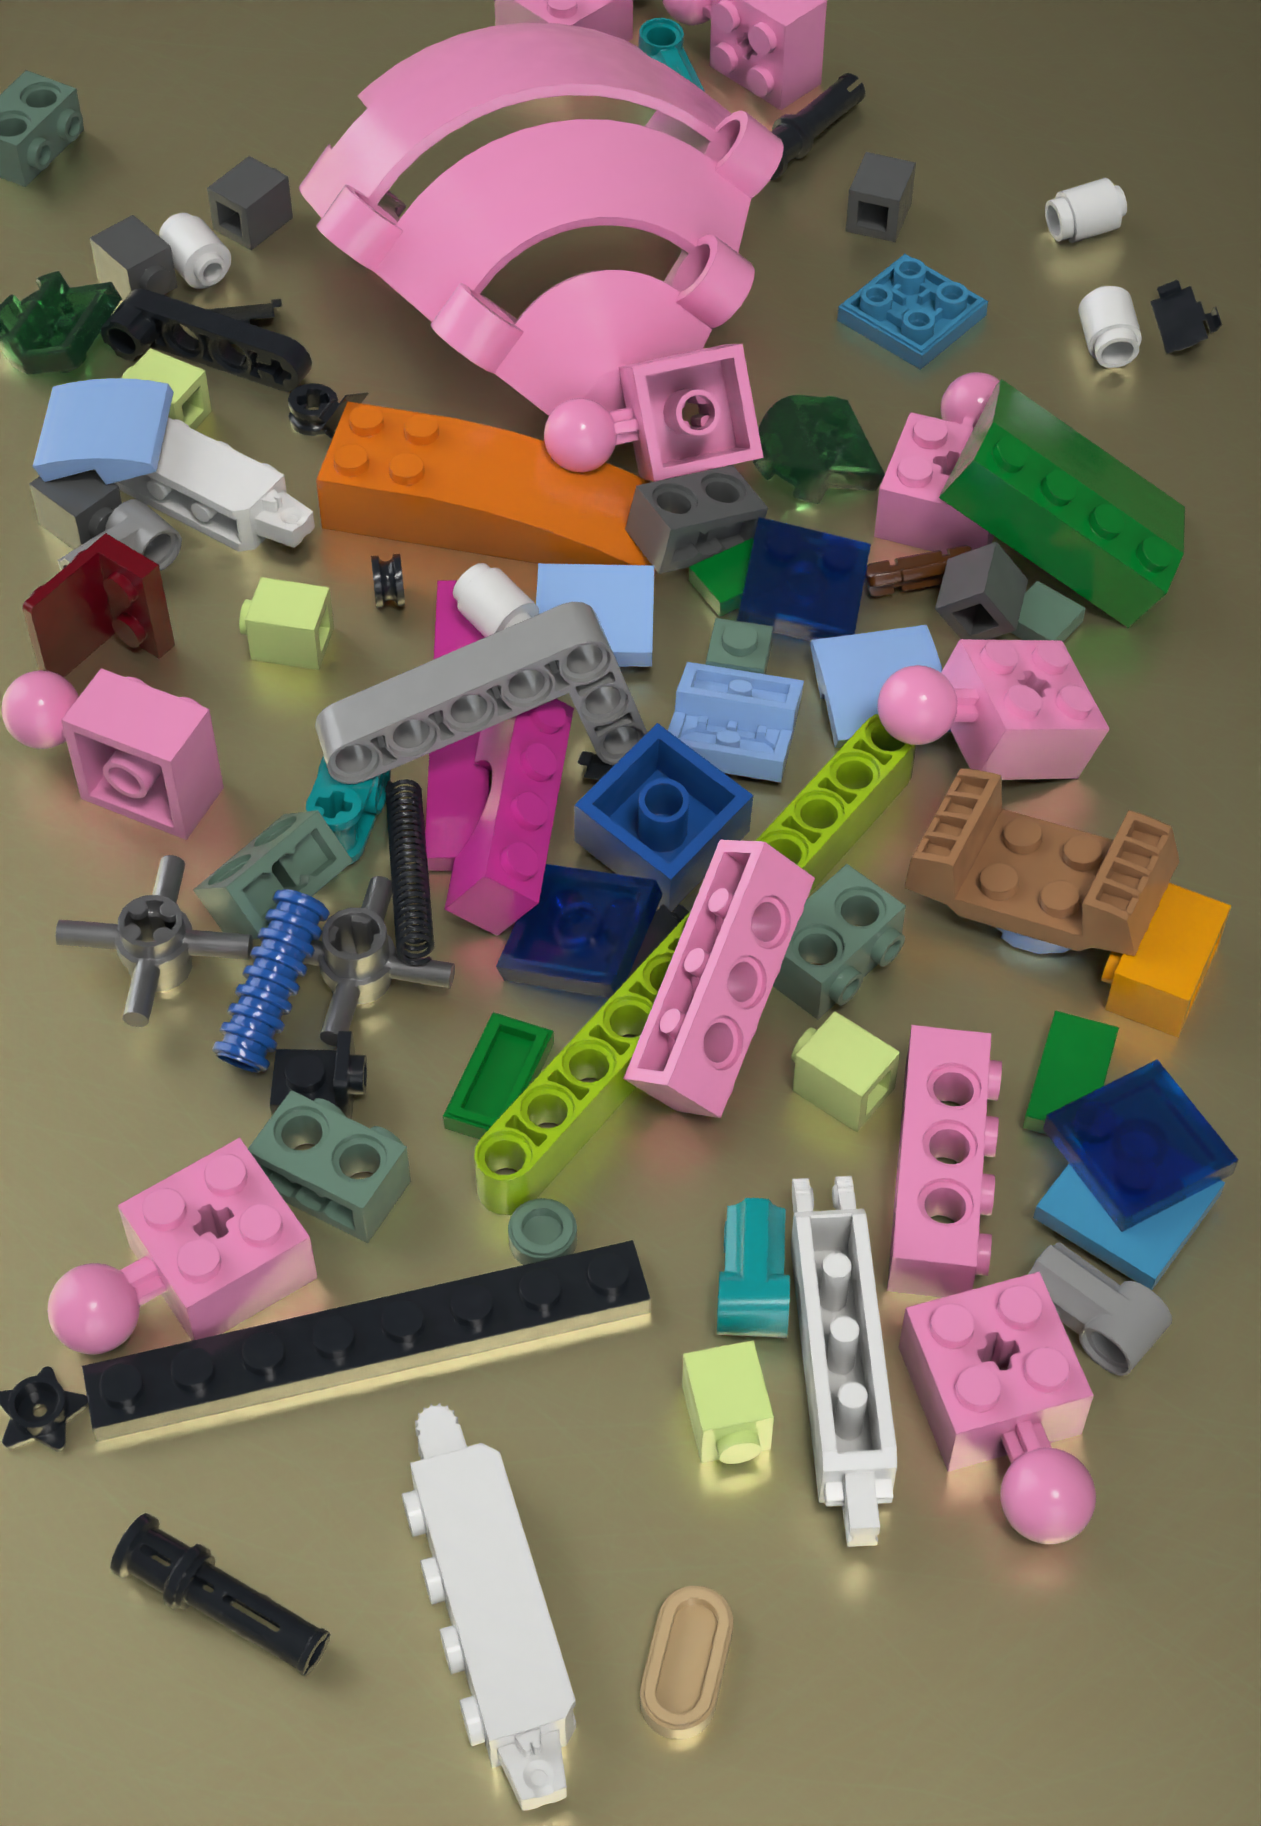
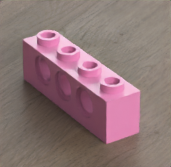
[623,840,815,1118]
[887,1025,1002,1298]

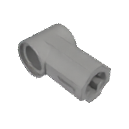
[58,499,182,571]
[1029,1242,1172,1376]

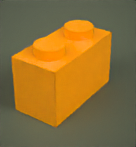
[1101,883,1231,1038]

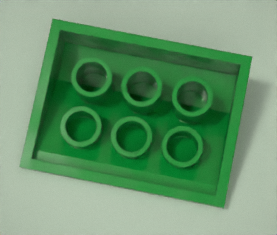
[939,379,1185,628]

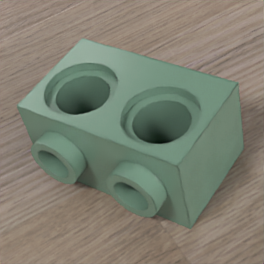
[0,70,84,187]
[193,810,353,939]
[773,864,906,1020]
[248,1090,411,1243]

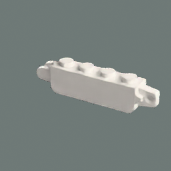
[115,417,315,552]
[790,1176,897,1547]
[402,1403,576,1811]

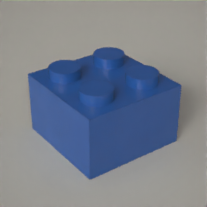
[574,723,753,912]

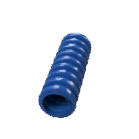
[212,889,330,1073]

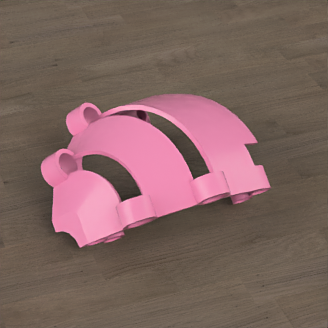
[299,22,784,416]

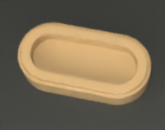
[640,1586,733,1739]

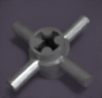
[56,855,253,1027]
[261,876,455,1046]

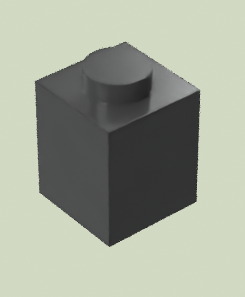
[846,152,916,242]
[207,156,293,250]
[90,215,177,301]
[29,469,122,550]
[935,541,1028,640]

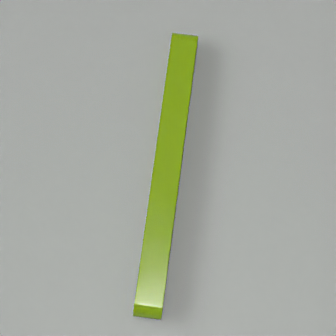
[474,714,916,1215]

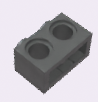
[625,465,768,574]

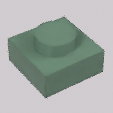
[706,618,774,674]

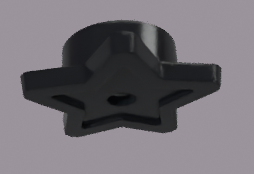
[0,1366,88,1452]

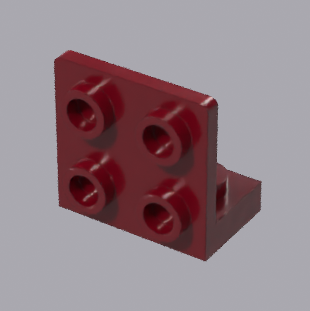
[22,533,175,677]

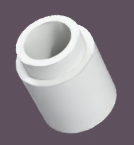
[1045,178,1127,243]
[159,213,231,289]
[1078,286,1142,368]
[453,563,539,637]

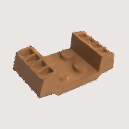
[905,768,1179,956]

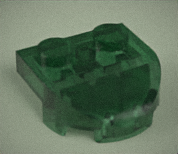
[0,271,122,374]
[752,395,885,504]

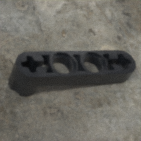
[101,288,312,392]

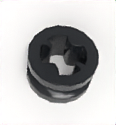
[288,383,338,436]
[371,554,405,608]

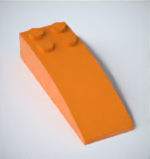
[316,401,657,581]

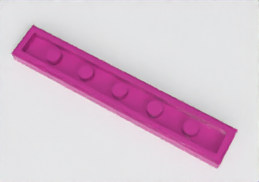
[425,580,491,871]

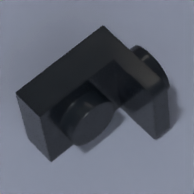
[270,1031,367,1119]

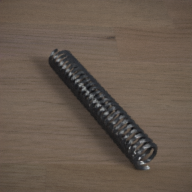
[385,779,434,965]

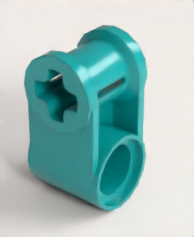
[306,755,391,865]

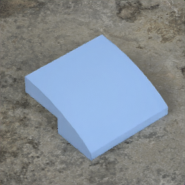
[32,378,174,485]
[810,625,951,748]
[668,662,804,783]

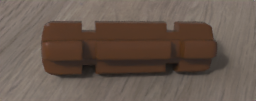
[864,545,972,598]

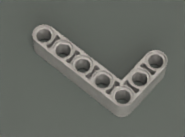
[315,602,647,784]

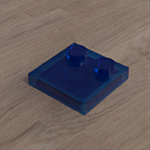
[736,517,871,641]
[496,864,663,998]
[1043,1059,1238,1232]

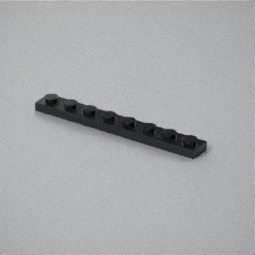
[82,1240,651,1442]

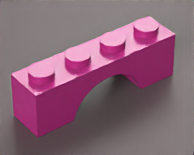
[444,698,574,936]

